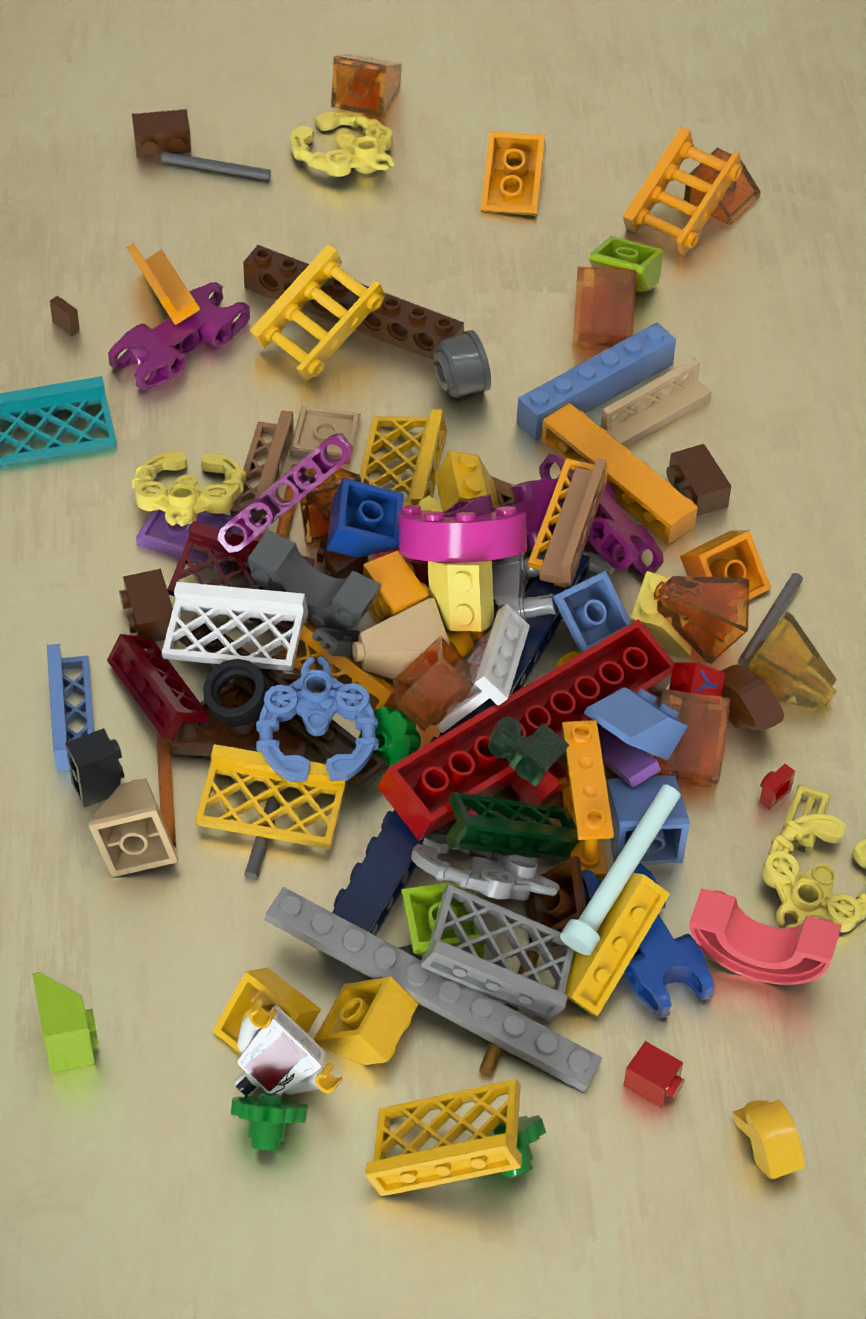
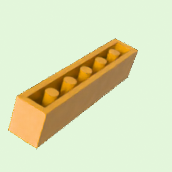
[541,402,698,546]

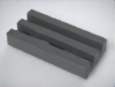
[311,627,361,657]

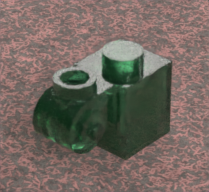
[488,717,569,787]

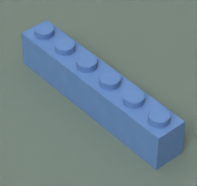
[516,322,676,441]

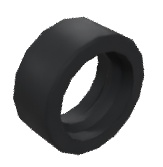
[203,659,270,727]

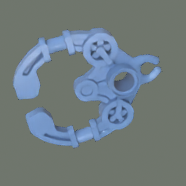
[256,656,379,782]

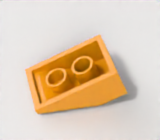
[481,131,546,216]

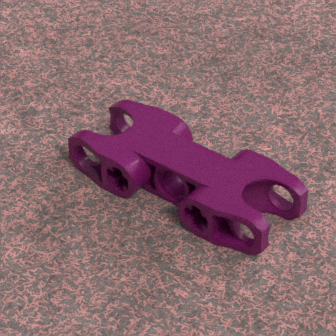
[108,282,250,390]
[217,433,354,553]
[539,454,664,574]
[443,478,566,563]

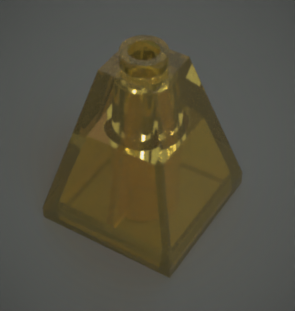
[747,611,837,710]

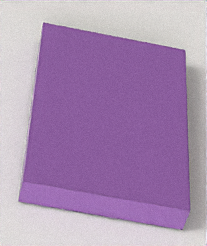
[136,509,242,572]

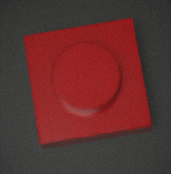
[759,764,795,810]

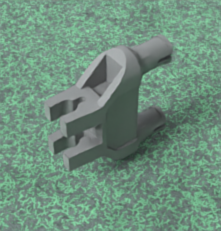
[492,554,556,621]

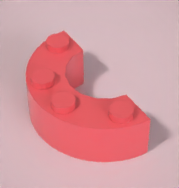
[689,888,842,985]

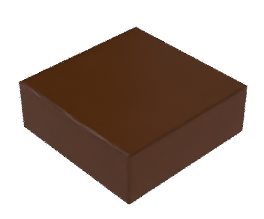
[50,296,80,336]

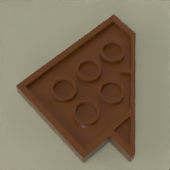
[170,651,315,758]

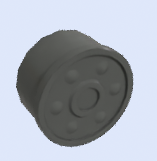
[433,330,491,398]

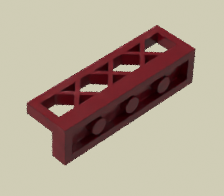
[107,634,210,740]

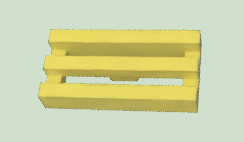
[781,784,831,854]

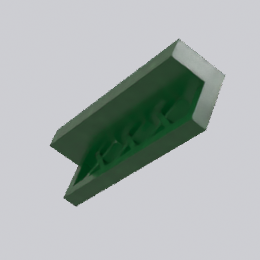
[446,792,580,862]

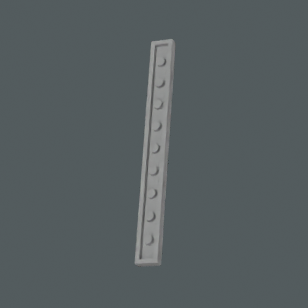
[264,887,603,1092]

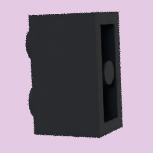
[65,728,125,808]

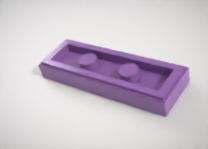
[598,727,661,788]

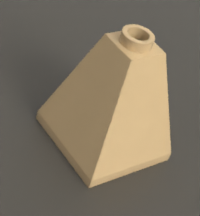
[352,598,451,691]
[89,778,178,877]

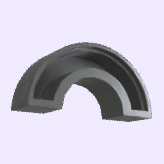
[248,530,381,630]

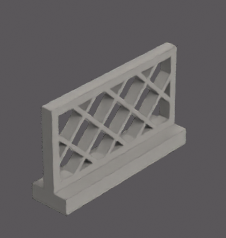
[420,884,574,1021]

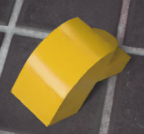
[732,1100,806,1179]

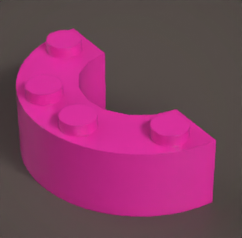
[398,505,527,562]

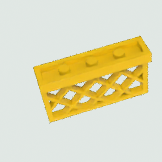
[358,409,447,506]
[195,744,348,850]
[365,1079,522,1197]

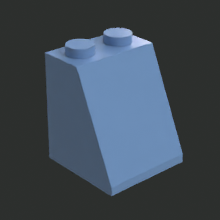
[606,775,690,865]

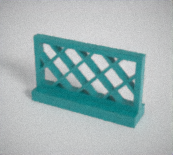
[0,376,117,467]

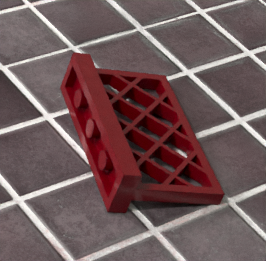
[167,521,315,632]

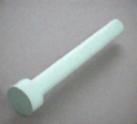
[560,785,681,955]

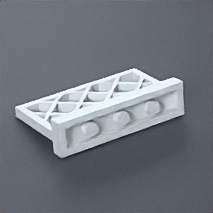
[162,582,308,672]
[436,604,530,733]

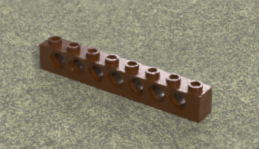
[243,245,464,360]

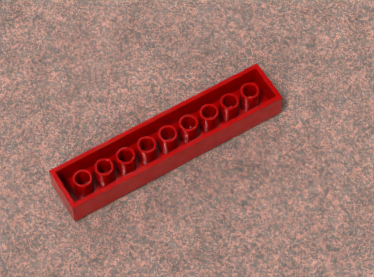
[377,619,674,841]

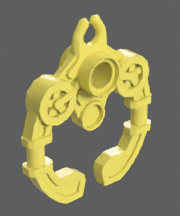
[290,111,395,177]
[132,451,246,526]
[761,814,866,932]

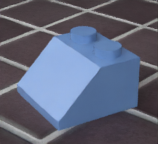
[553,571,631,653]
[584,687,688,761]

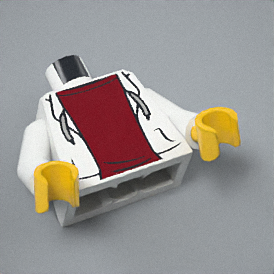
[234,999,343,1096]

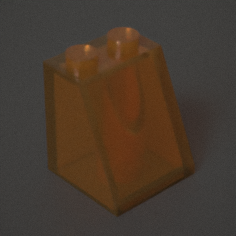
[331,54,402,117]
[572,267,637,348]
[653,689,731,787]

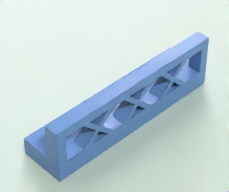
[47,644,95,771]

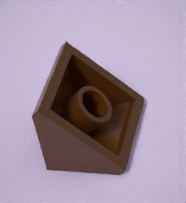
[525,856,586,947]

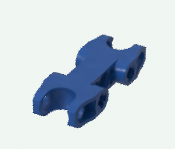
[582,862,714,1018]

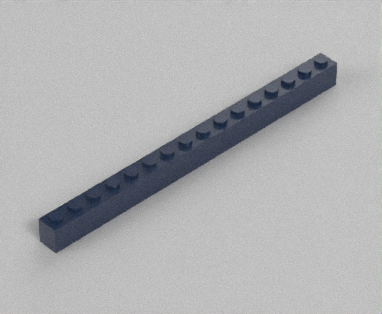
[332,554,590,936]

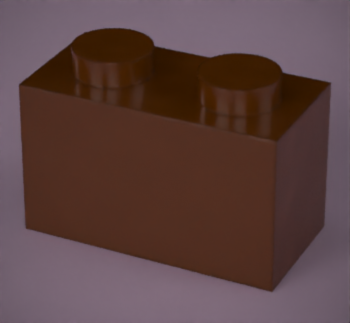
[132,109,192,157]
[666,444,732,516]
[119,569,173,642]

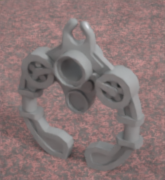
[411,833,560,901]

